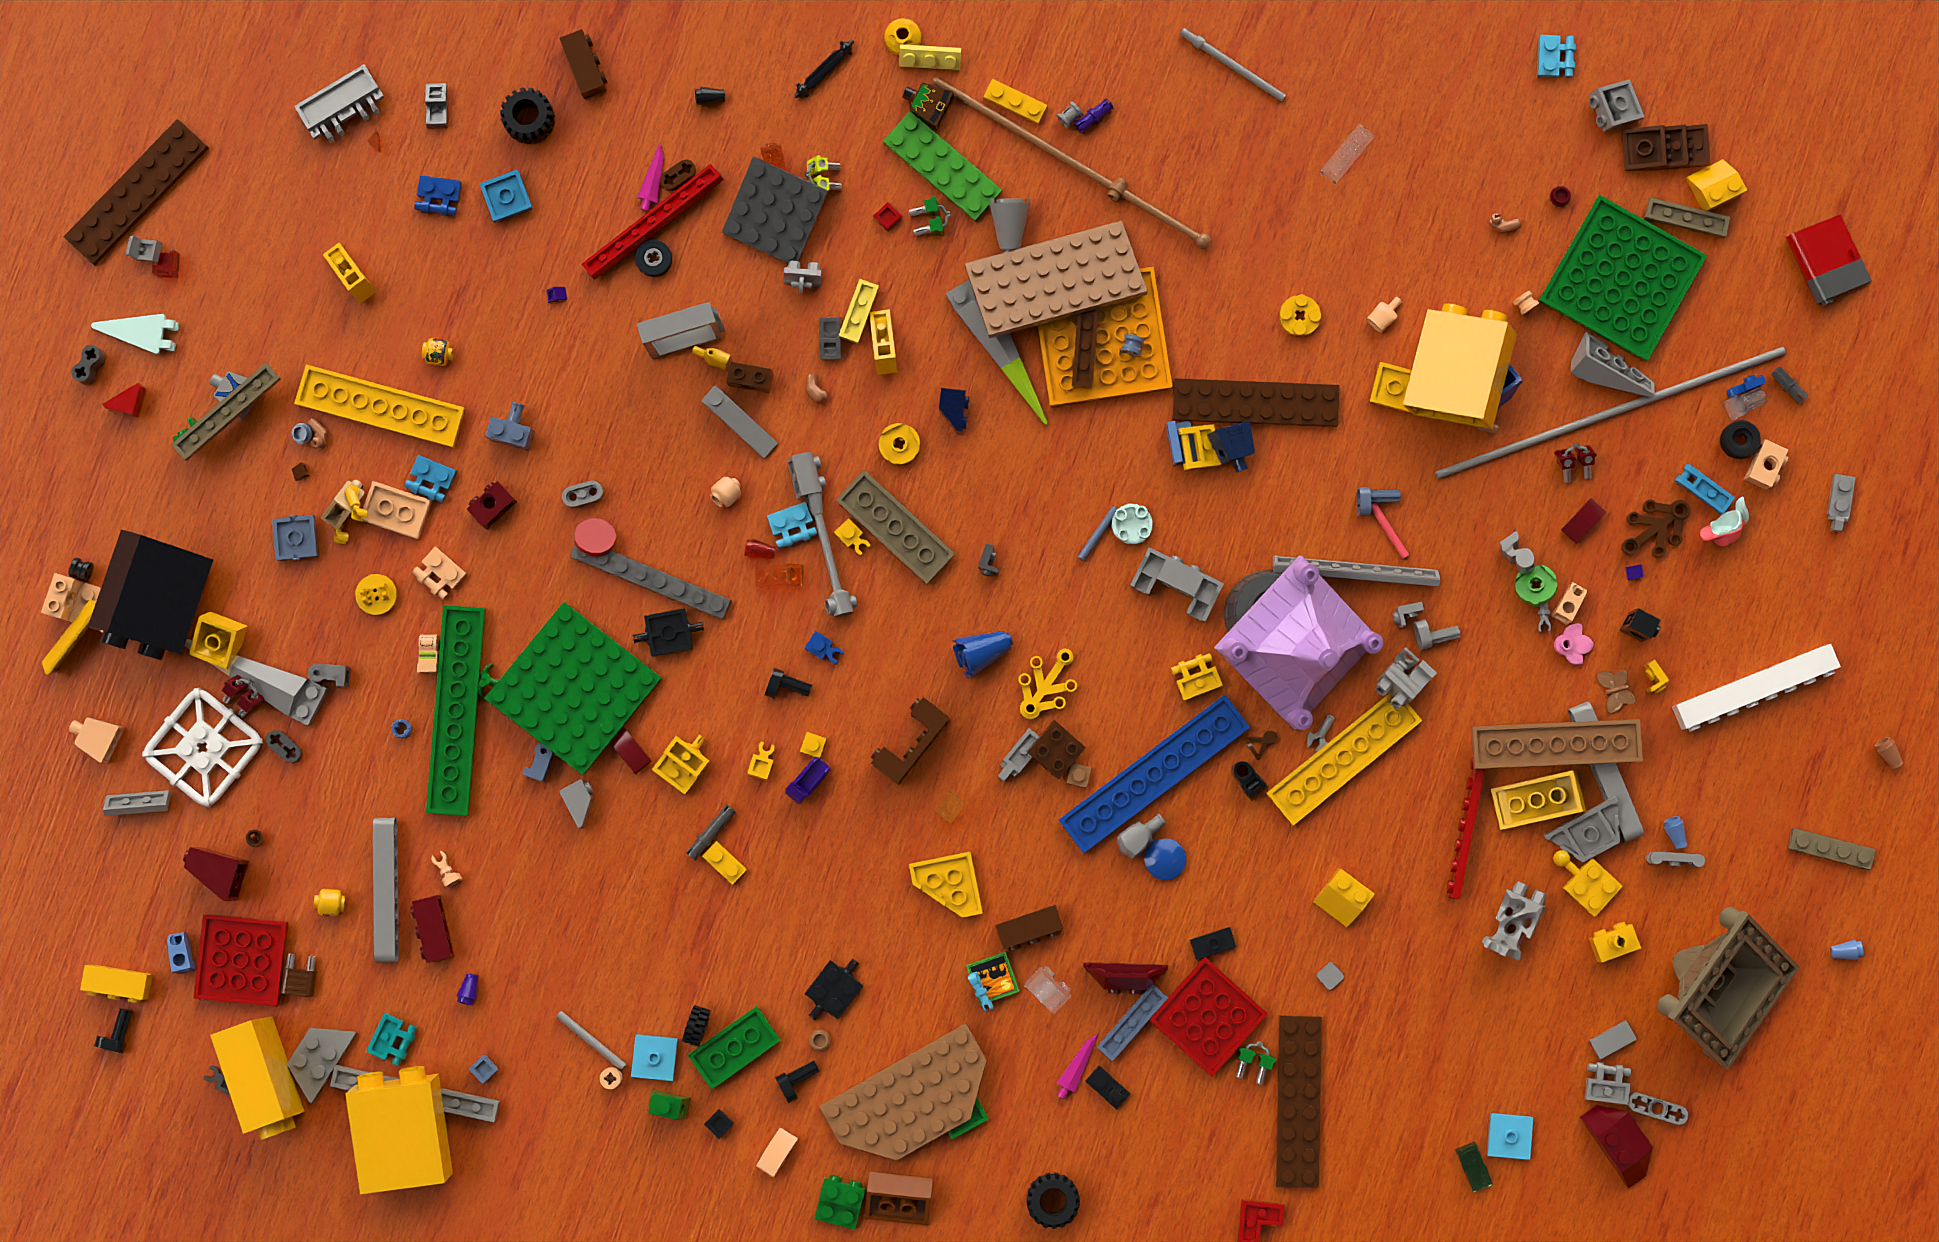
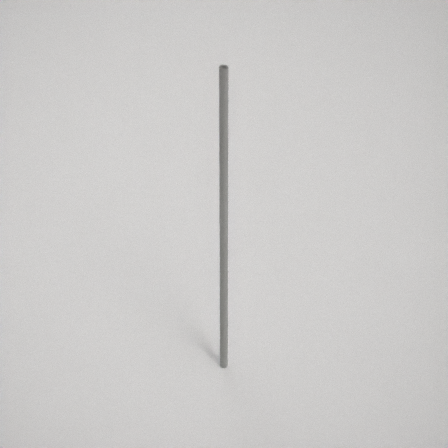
[1435,347,1786,479]

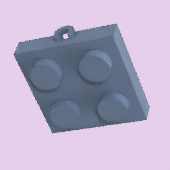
[272,514,319,561]

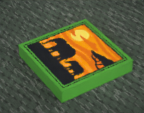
[966,951,1020,1005]

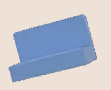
[1166,421,1197,466]

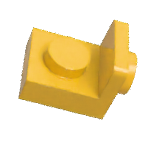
[1644,660,1669,694]

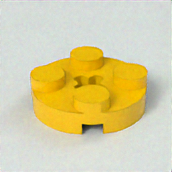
[1279,294,1321,337]
[879,423,920,465]

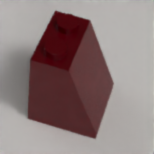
[183,847,249,901]

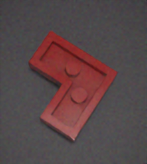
[1237,1199,1284,1242]

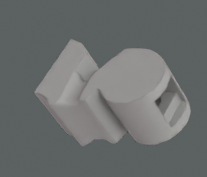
[1500,531,1535,574]

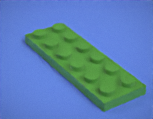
[883,111,1002,222]

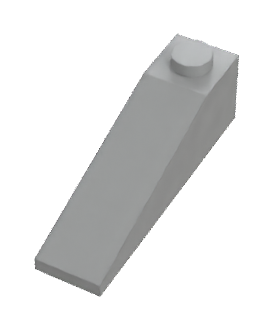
[701,386,778,459]

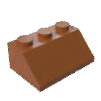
[865,1172,933,1225]

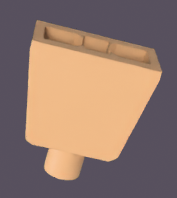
[69,717,125,763]

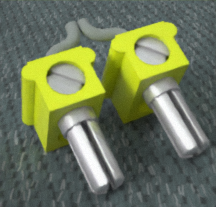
[805,155,842,190]

